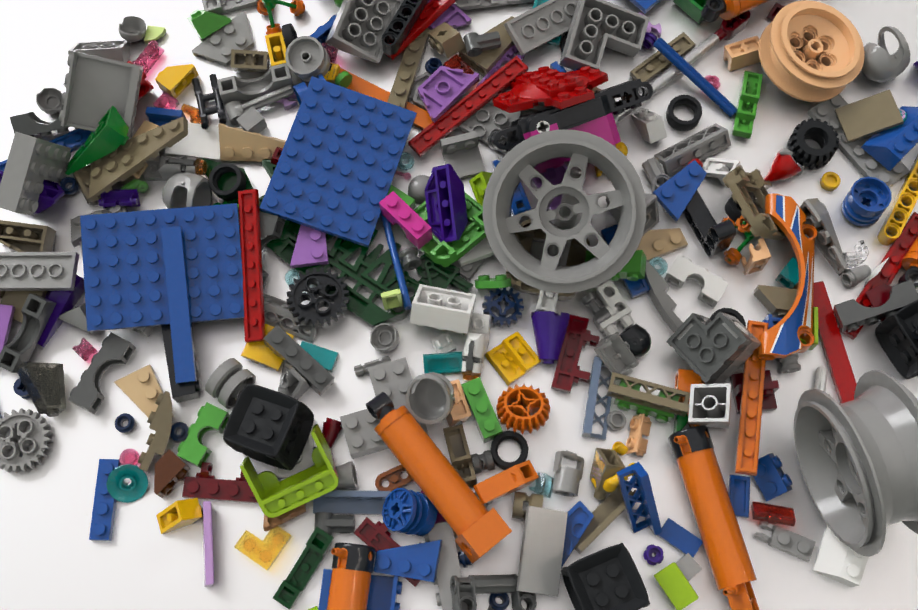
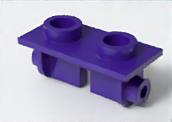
[99,189,141,208]

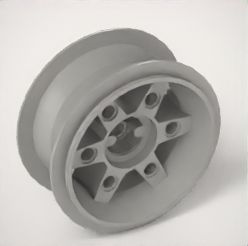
[483,130,646,293]
[794,370,918,557]

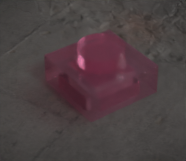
[153,91,180,109]

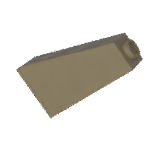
[459,16,515,77]

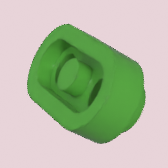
[475,274,511,289]

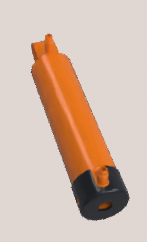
[668,425,759,610]
[327,543,376,610]

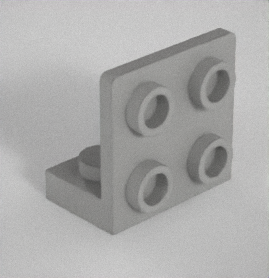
[440,131,485,179]

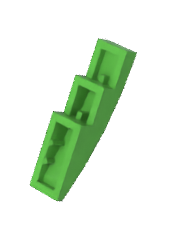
[732,71,763,139]

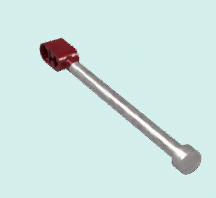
[613,11,751,128]

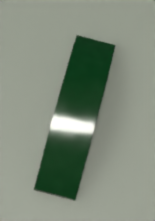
[273,526,334,610]

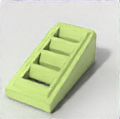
[381,289,403,310]

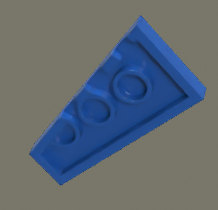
[561,501,594,569]

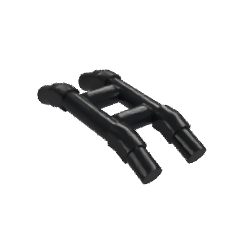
[192,74,227,129]

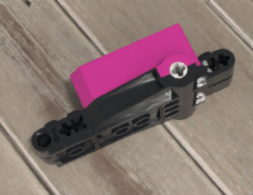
[487,79,653,174]

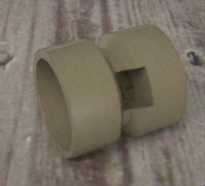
[512,491,543,519]

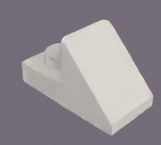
[702,157,740,186]

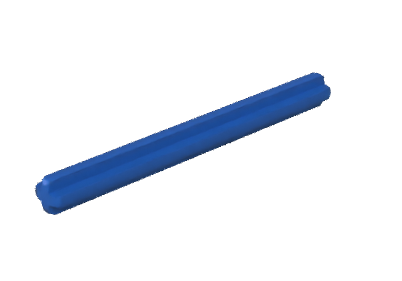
[653,38,737,117]

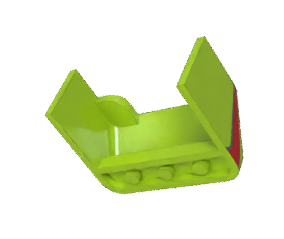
[240,424,339,518]

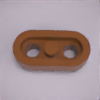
[375,464,413,491]

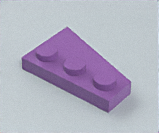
[290,225,329,268]

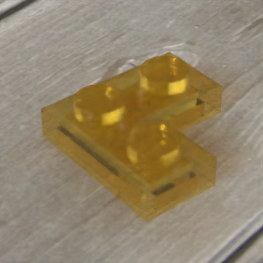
[234,526,292,571]

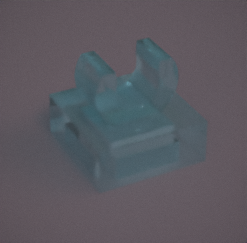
[529,472,554,498]

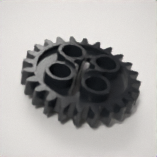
[286,267,350,328]

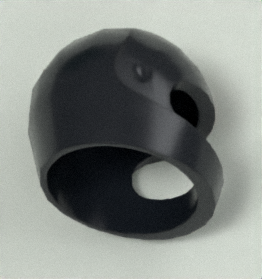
[620,324,651,358]

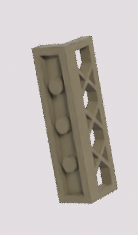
[606,372,690,417]
[574,486,636,554]

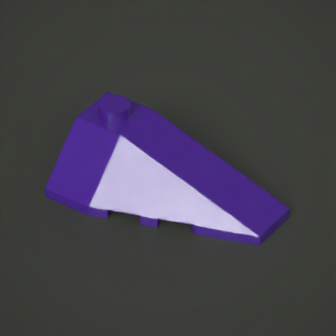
[37,274,85,347]

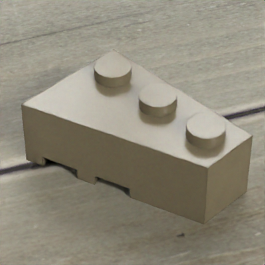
[0,220,56,252]

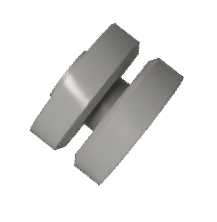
[285,36,330,82]
[205,358,256,409]

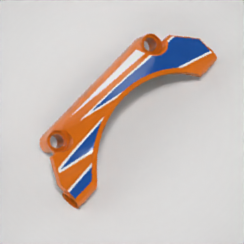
[758,193,817,361]

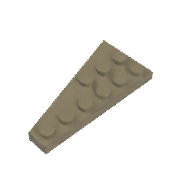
[89,116,188,203]

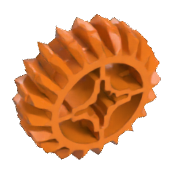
[496,384,550,435]

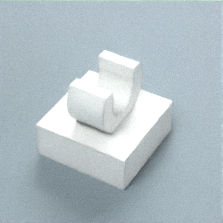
[431,332,456,353]

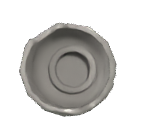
[118,16,146,42]
[36,87,64,114]
[408,175,430,204]
[370,323,399,352]

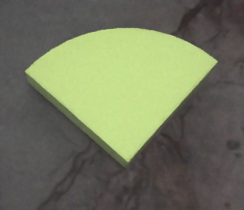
[144,25,166,44]

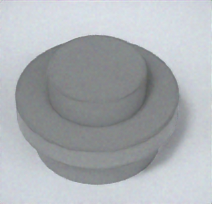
[606,410,626,431]

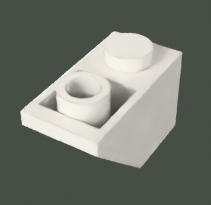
[631,108,667,144]

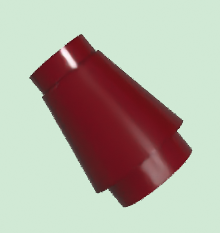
[322,418,342,448]

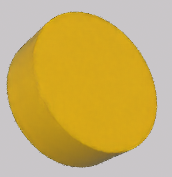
[820,172,841,191]

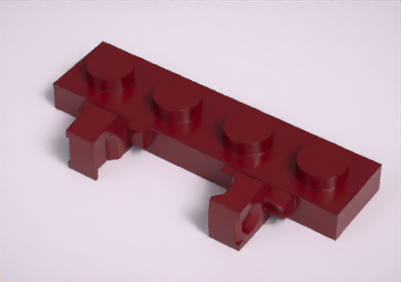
[551,314,600,393]
[182,462,258,503]
[354,517,421,587]

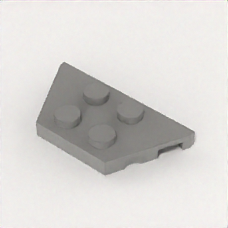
[191,11,254,67]

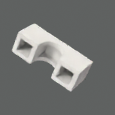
[664,255,729,308]

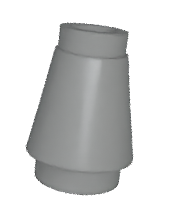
[841,265,871,287]

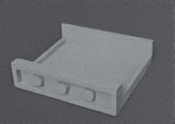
[59,51,143,140]

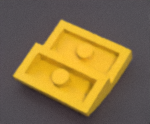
[241,324,294,371]
[485,331,541,386]

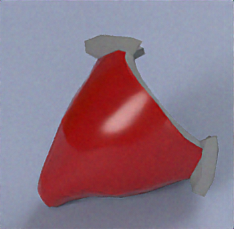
[764,148,804,182]

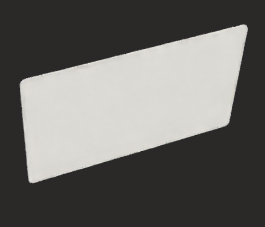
[864,257,889,285]

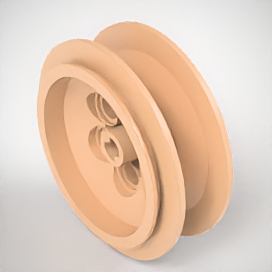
[758,0,865,102]

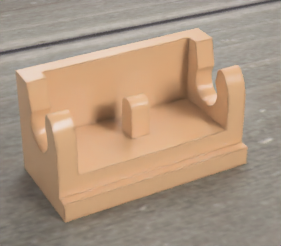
[723,36,760,72]
[741,238,771,275]
[446,379,472,427]

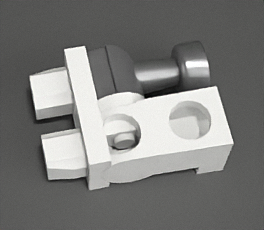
[581,280,634,336]

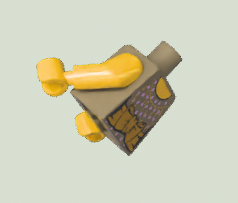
[590,441,635,500]

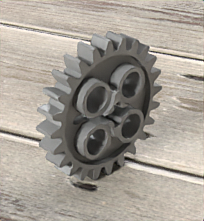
[0,408,53,473]

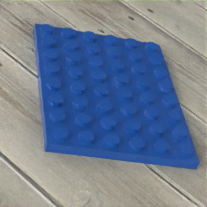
[260,76,417,247]
[80,203,244,332]

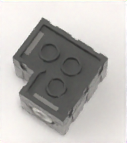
[666,312,761,384]

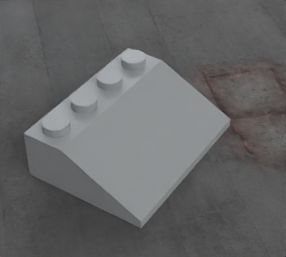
[326,0,404,63]

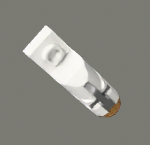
[461,313,492,380]

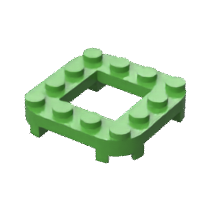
[403,193,486,267]

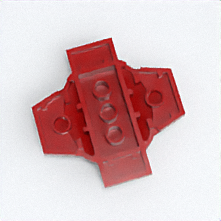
[492,66,608,113]

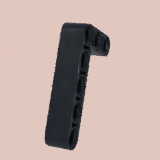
[381,0,429,55]
[683,190,736,257]

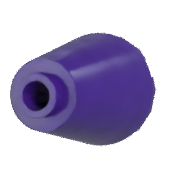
[531,311,570,364]

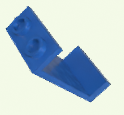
[318,569,402,610]

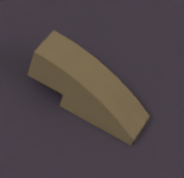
[443,424,477,488]

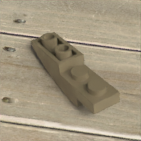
[137,390,172,472]

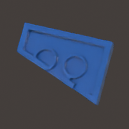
[652,160,707,222]
[373,540,442,583]

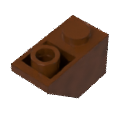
[154,449,191,498]

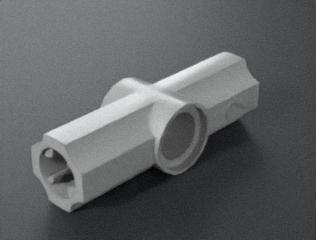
[642,158,670,213]

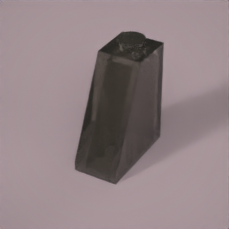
[17,362,66,417]

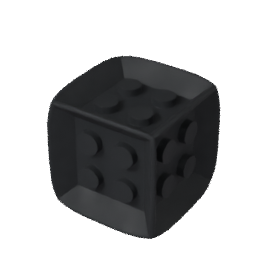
[875,300,918,379]
[223,384,314,470]
[561,543,650,610]

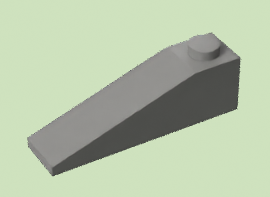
[800,198,848,276]

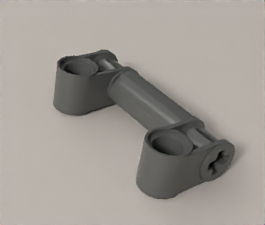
[450,574,537,610]

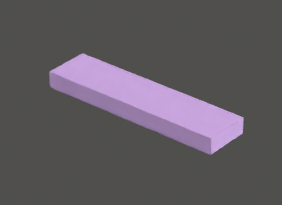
[202,501,214,587]

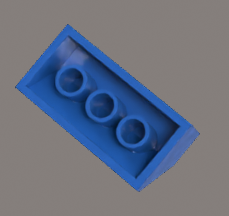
[861,106,918,171]

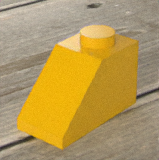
[265,32,287,66]
[155,64,199,99]
[156,498,203,534]

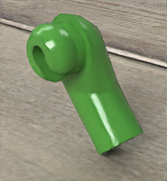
[120,179,149,193]

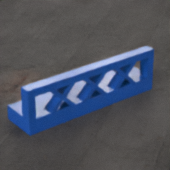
[616,462,662,535]

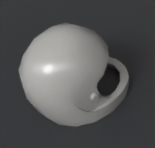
[861,26,910,83]
[162,172,212,209]
[405,372,455,425]

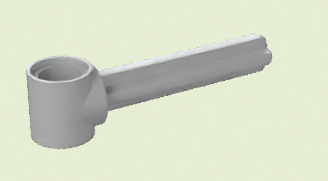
[224,85,294,125]

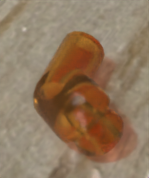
[181,104,201,124]

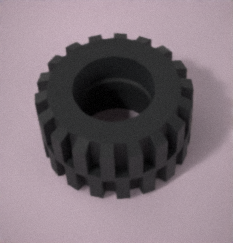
[787,118,839,170]

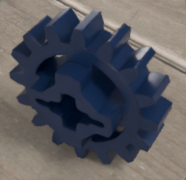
[482,288,524,328]

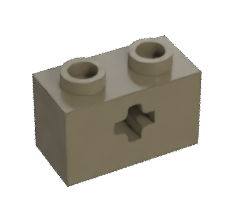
[427,22,465,58]
[230,49,270,73]

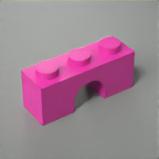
[379,191,433,249]

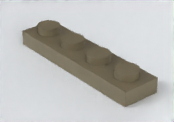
[630,32,695,82]

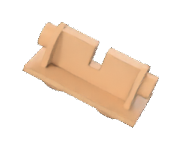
[626,414,652,457]

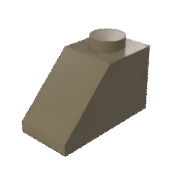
[754,285,797,317]

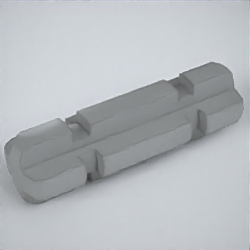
[354,356,391,377]

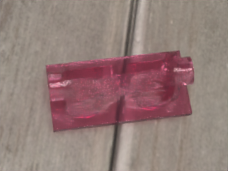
[132,40,165,75]

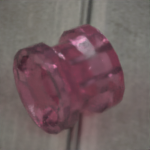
[322,42,338,63]
[72,338,97,361]

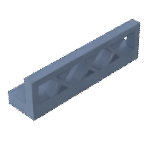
[582,356,612,441]
[313,490,391,515]

